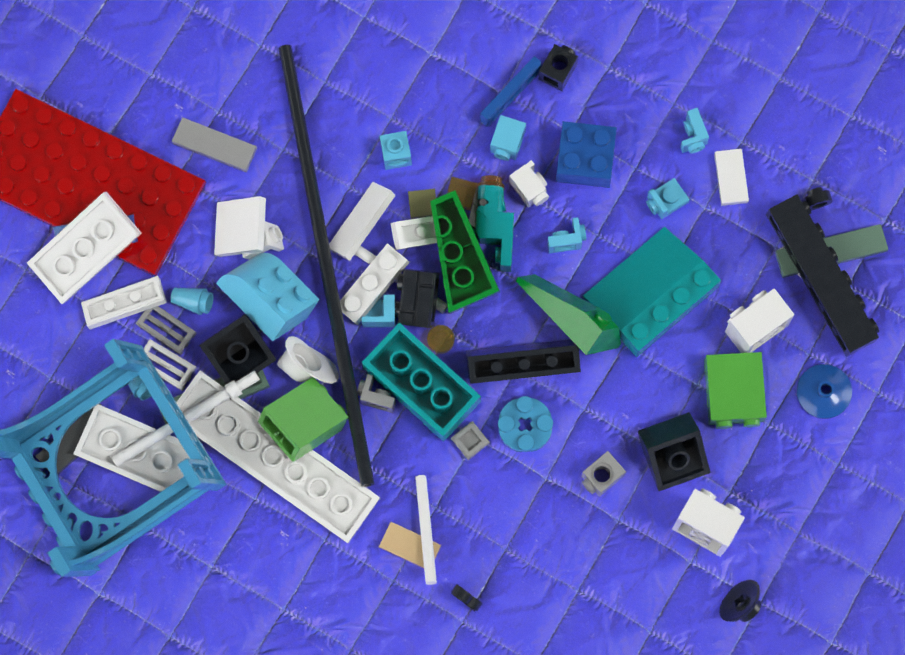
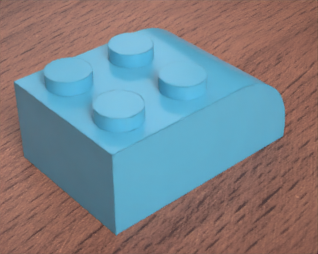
[216,253,320,341]

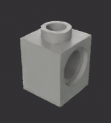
[582,451,626,497]

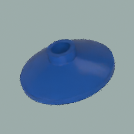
[797,364,852,419]

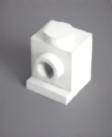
[509,160,549,208]

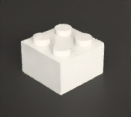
[725,288,795,353]

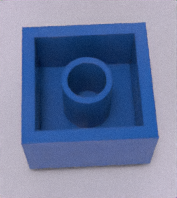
[556,121,617,188]

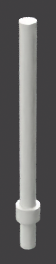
[112,370,260,467]

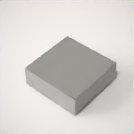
[451,421,490,460]

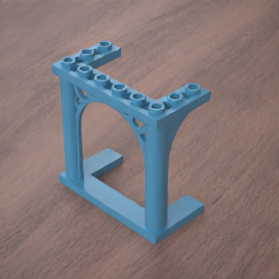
[0,339,227,577]

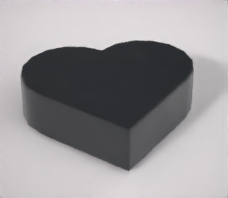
[451,584,483,611]

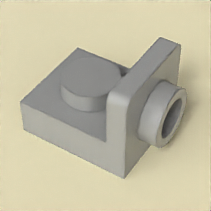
[357,374,396,413]

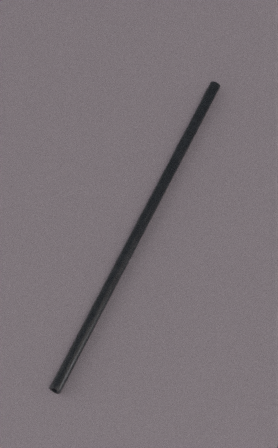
[278,45,375,487]

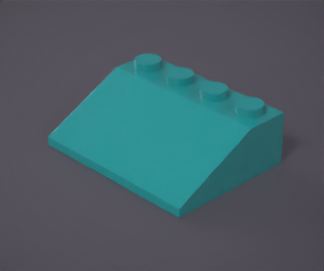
[583,227,721,357]

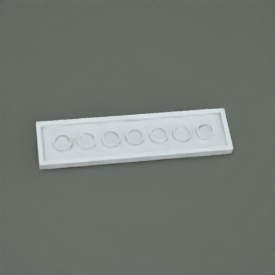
[176,370,380,543]

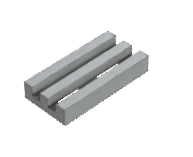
[135,306,197,355]

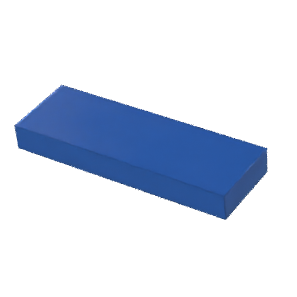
[480,56,541,127]

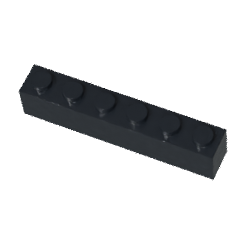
[766,194,879,357]

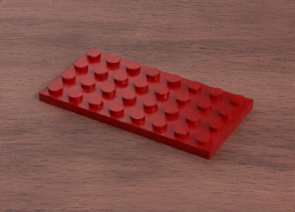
[0,89,206,276]

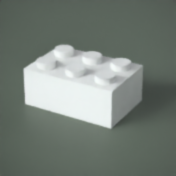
[672,489,745,557]

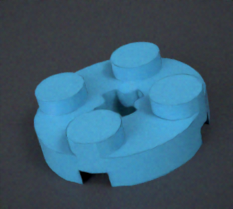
[498,396,553,452]

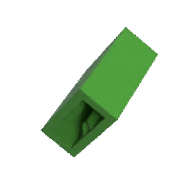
[704,352,767,429]
[258,377,348,462]

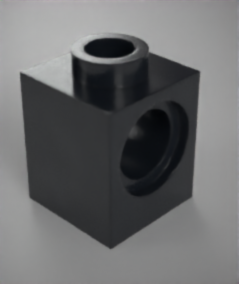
[539,44,578,91]

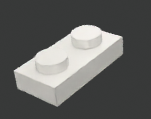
[390,216,437,250]

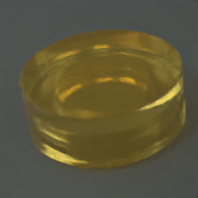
[427,325,455,354]

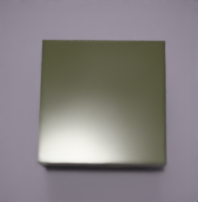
[408,189,436,219]

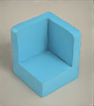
[362,295,396,328]

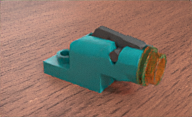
[469,175,514,272]

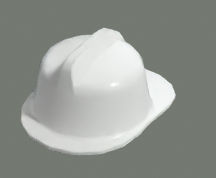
[277,336,339,384]

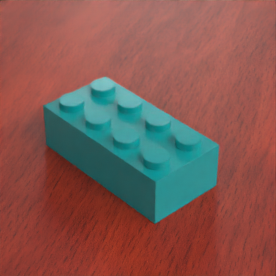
[361,323,481,442]

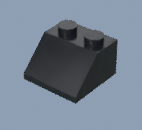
[199,314,276,384]
[638,412,711,491]

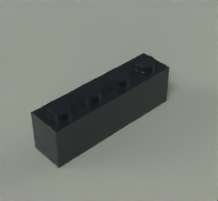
[466,340,581,384]

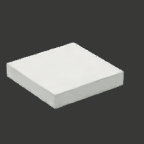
[214,196,266,257]

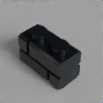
[395,269,440,328]

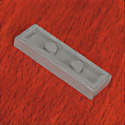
[172,117,257,173]

